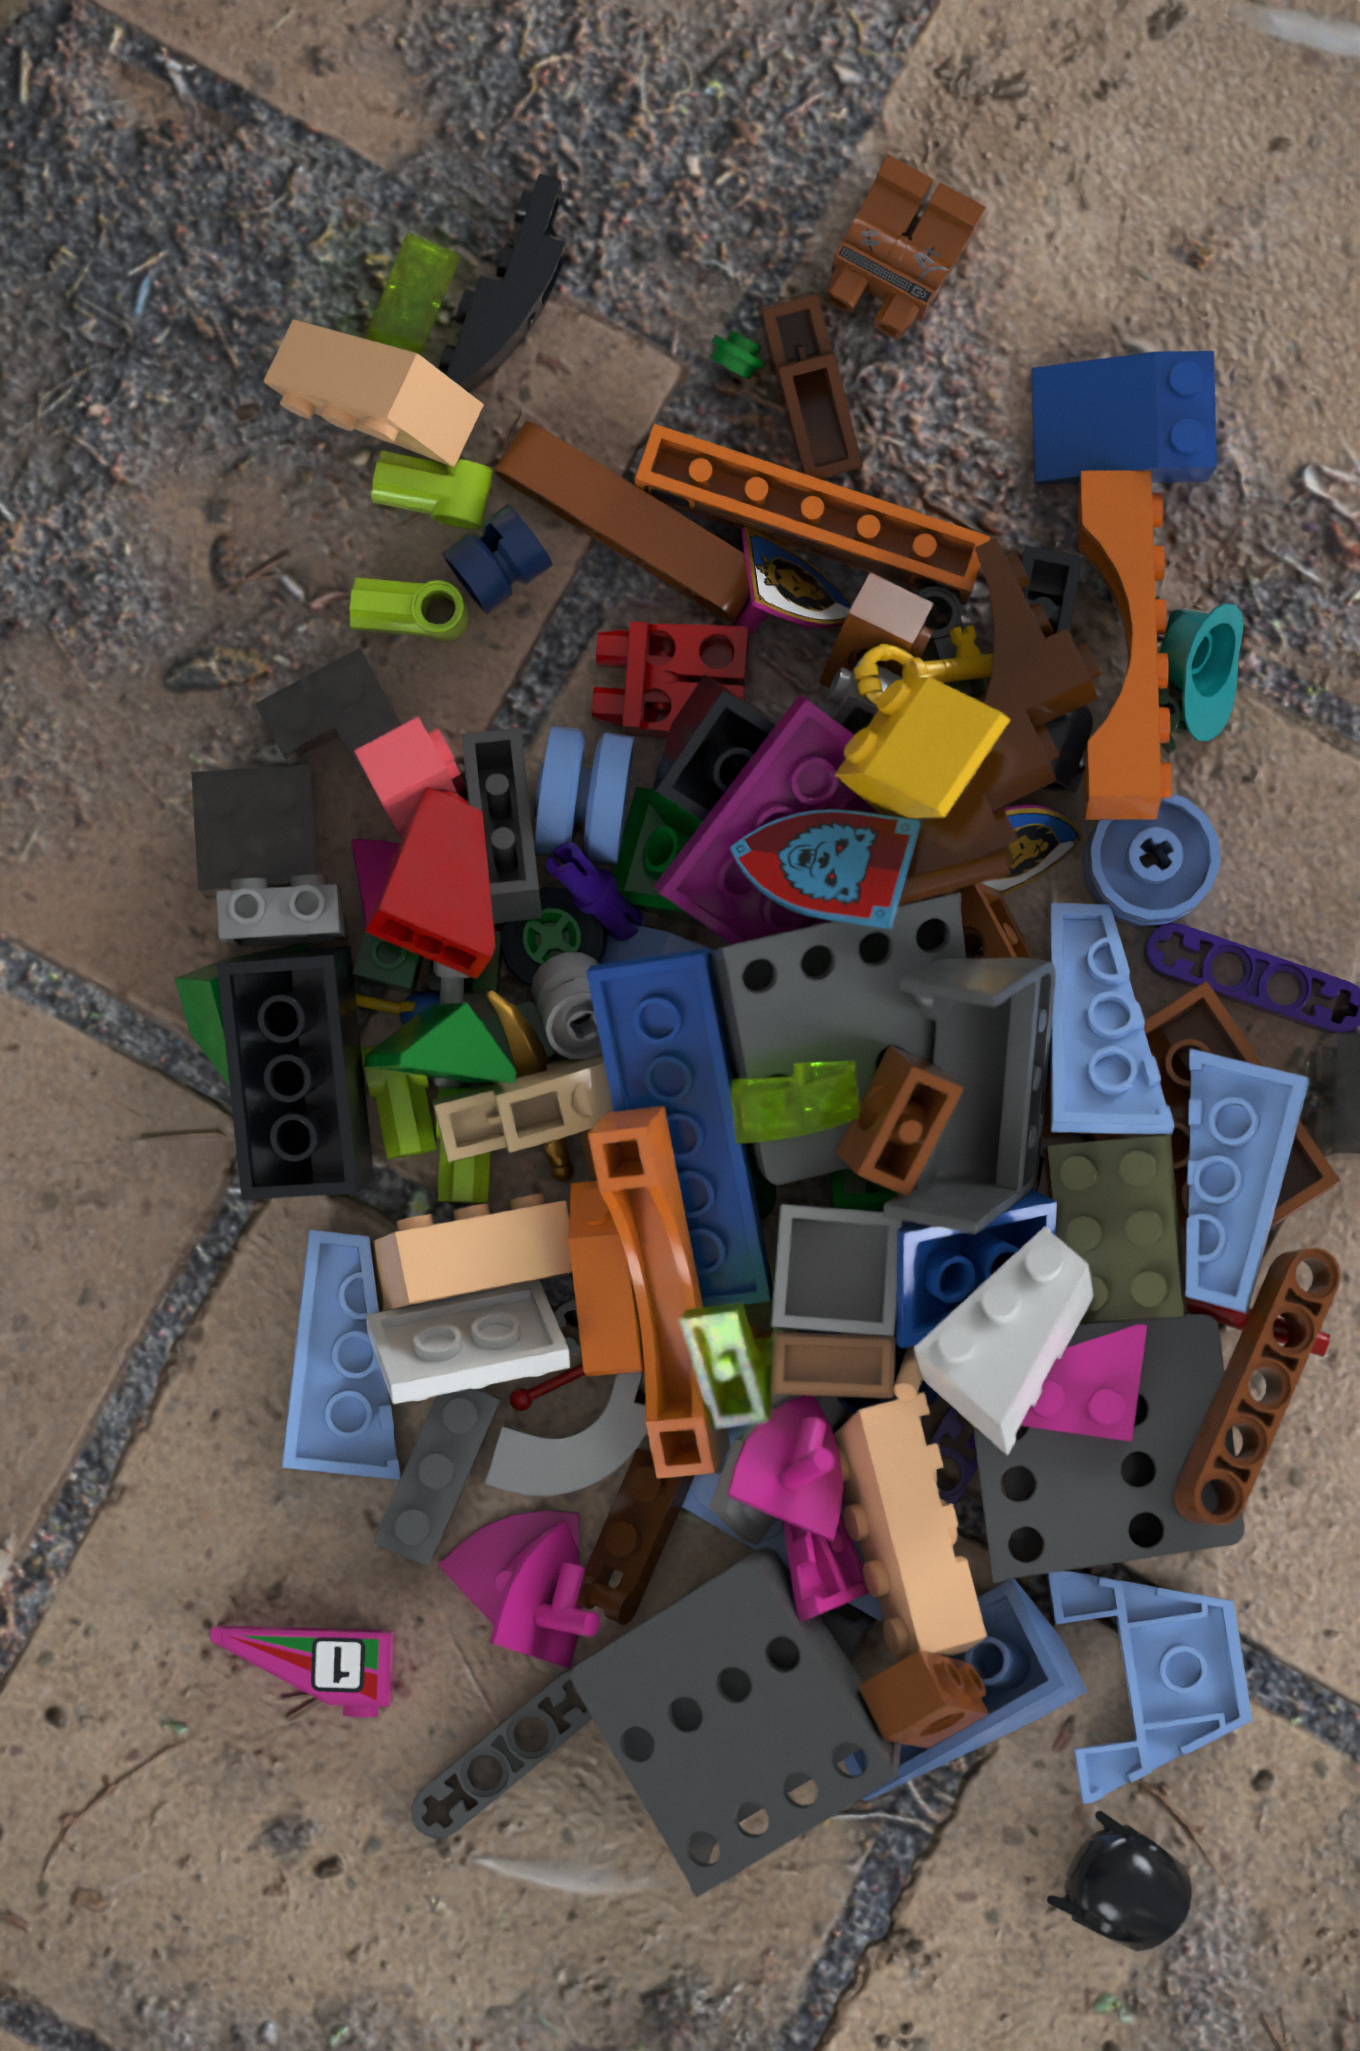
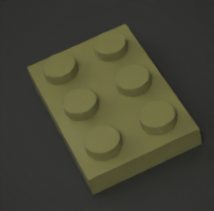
[1048,1135,1188,1324]

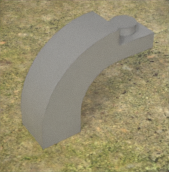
[485,1372,647,1496]

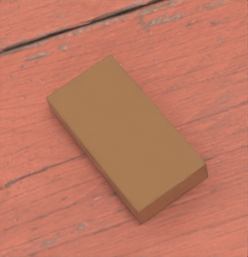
[771,1332,896,1399]

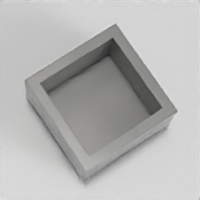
[770,1204,902,1336]

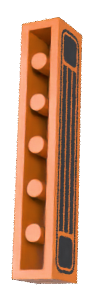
[635,424,990,605]

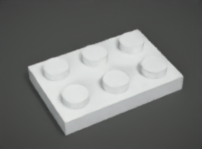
[366,1280,570,1404]

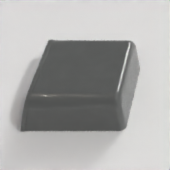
[709,893,966,1185]
[973,1314,1245,1583]
[571,1547,901,1898]

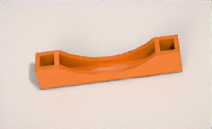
[1077,471,1172,820]
[588,1106,731,1479]

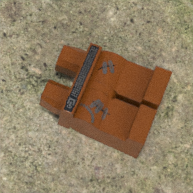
[826,154,986,340]

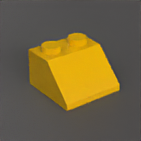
[835,677,1010,819]

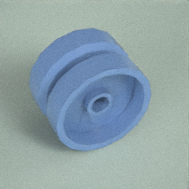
[534,725,634,866]
[1082,793,1221,929]

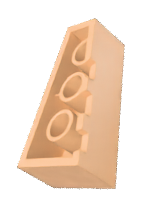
[834,1392,987,1661]

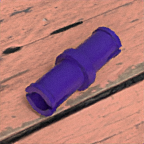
[546,842,644,941]

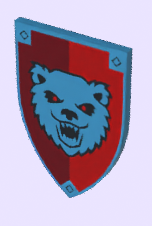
[730,809,921,929]

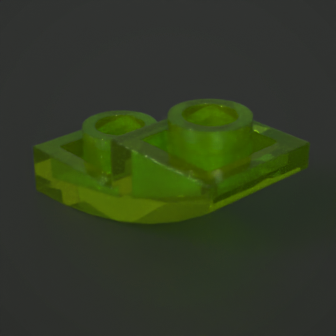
[364,232,461,356]
[731,1061,860,1144]

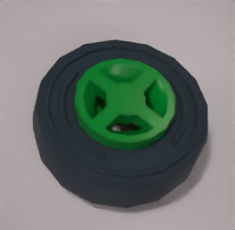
[500,887,605,988]

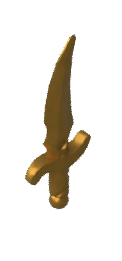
[487,991,574,1182]

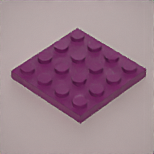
[654,694,880,945]

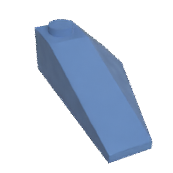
[844,1579,1088,1801]

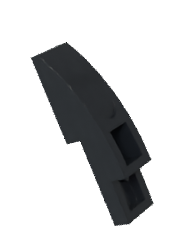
[438,174,567,393]

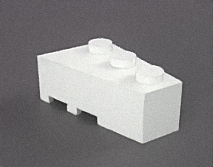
[914,1227,1094,1456]

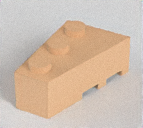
[263,319,484,467]
[370,1193,572,1312]

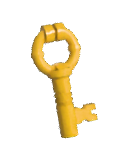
[853,625,993,705]

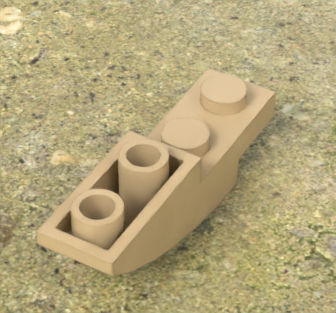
[432,1054,614,1162]

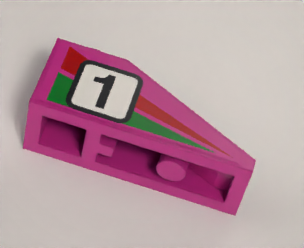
[210,1625,395,1717]

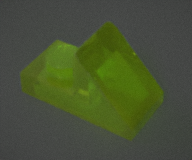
[679,1302,773,1430]

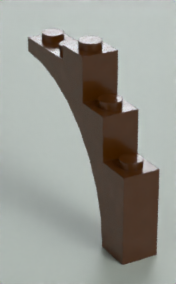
[898,538,1101,907]

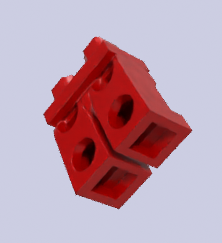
[592,621,749,739]

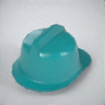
[1159,603,1244,741]

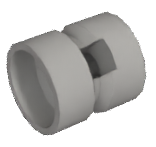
[531,952,602,1059]

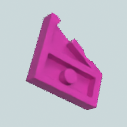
[1020,1324,1147,1442]
[782,1513,869,1623]

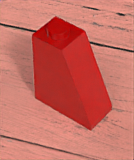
[365,787,495,979]

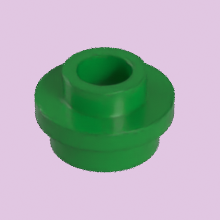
[709,329,766,380]

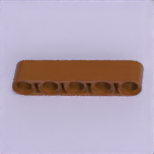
[493,421,751,622]
[1174,1247,1341,1525]

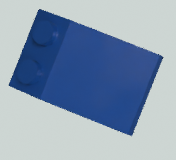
[1031,351,1217,484]
[896,1189,1057,1348]

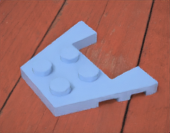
[1046,1570,1252,1804]

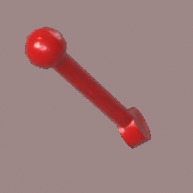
[509,1363,586,1411]

